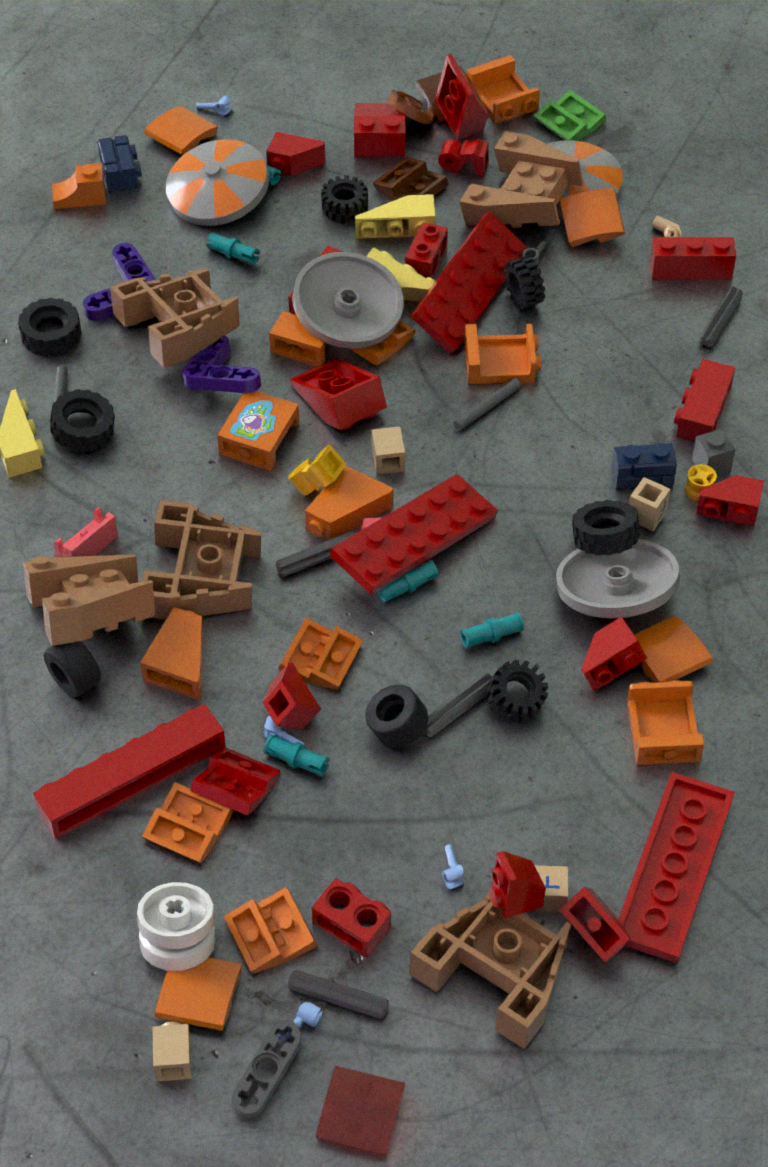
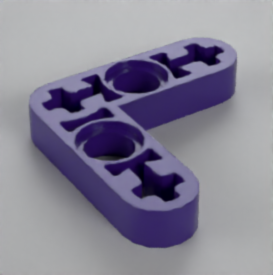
[83,243,156,321]
[182,335,262,393]

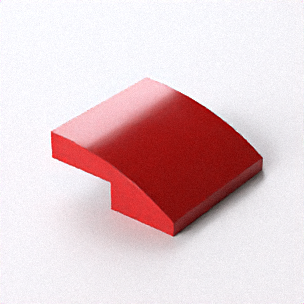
[190,747,281,816]

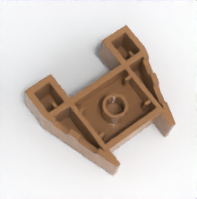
[459,131,584,228]
[110,268,240,368]
[141,500,262,620]
[23,555,155,646]
[409,893,571,1049]

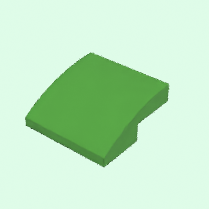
[533,90,607,141]

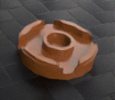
[387,90,435,125]

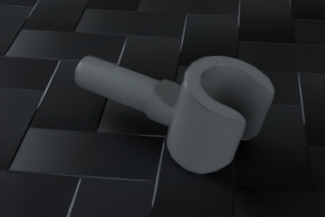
[523,240,548,267]

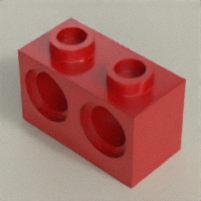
[405,222,448,279]
[311,878,391,959]

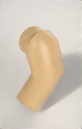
[652,216,682,237]

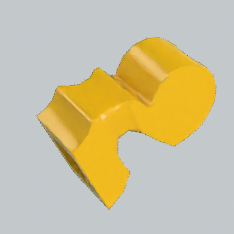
[288,444,347,496]

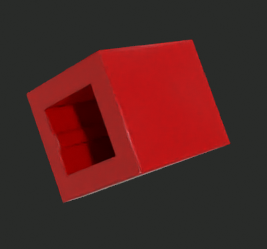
[696,475,764,526]
[581,617,647,691]
[263,662,321,731]
[489,851,546,919]

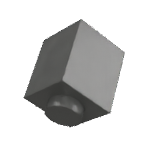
[692,429,735,476]

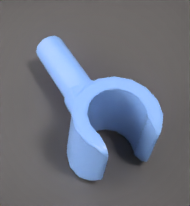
[196,96,233,116]
[263,716,305,745]
[442,845,464,890]
[278,1002,322,1044]

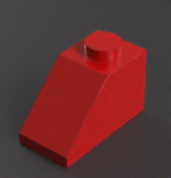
[266,131,326,176]
[559,886,631,962]

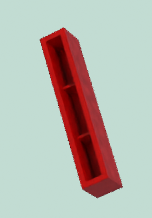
[33,704,226,839]

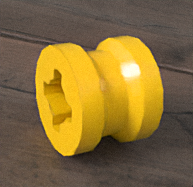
[685,464,717,501]

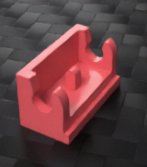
[54,507,118,557]

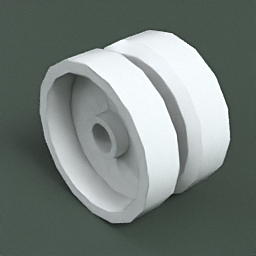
[137,882,215,971]

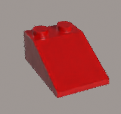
[435,53,488,140]
[354,103,405,157]
[289,359,387,430]

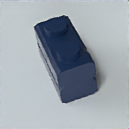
[97,135,142,192]
[612,443,677,489]

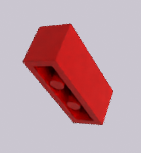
[650,237,736,280]
[674,359,735,442]

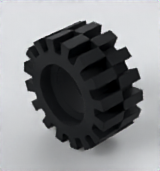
[321,175,369,223]
[504,255,545,309]
[487,660,549,722]

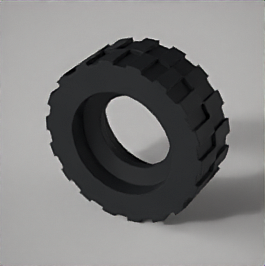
[18,298,82,357]
[50,389,115,452]
[572,500,640,556]

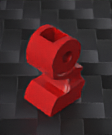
[438,139,489,178]

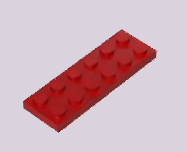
[410,211,527,354]
[329,474,498,595]
[618,772,735,964]

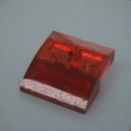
[316,1066,406,1155]

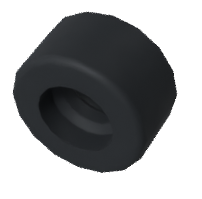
[43,641,101,697]
[365,685,429,748]

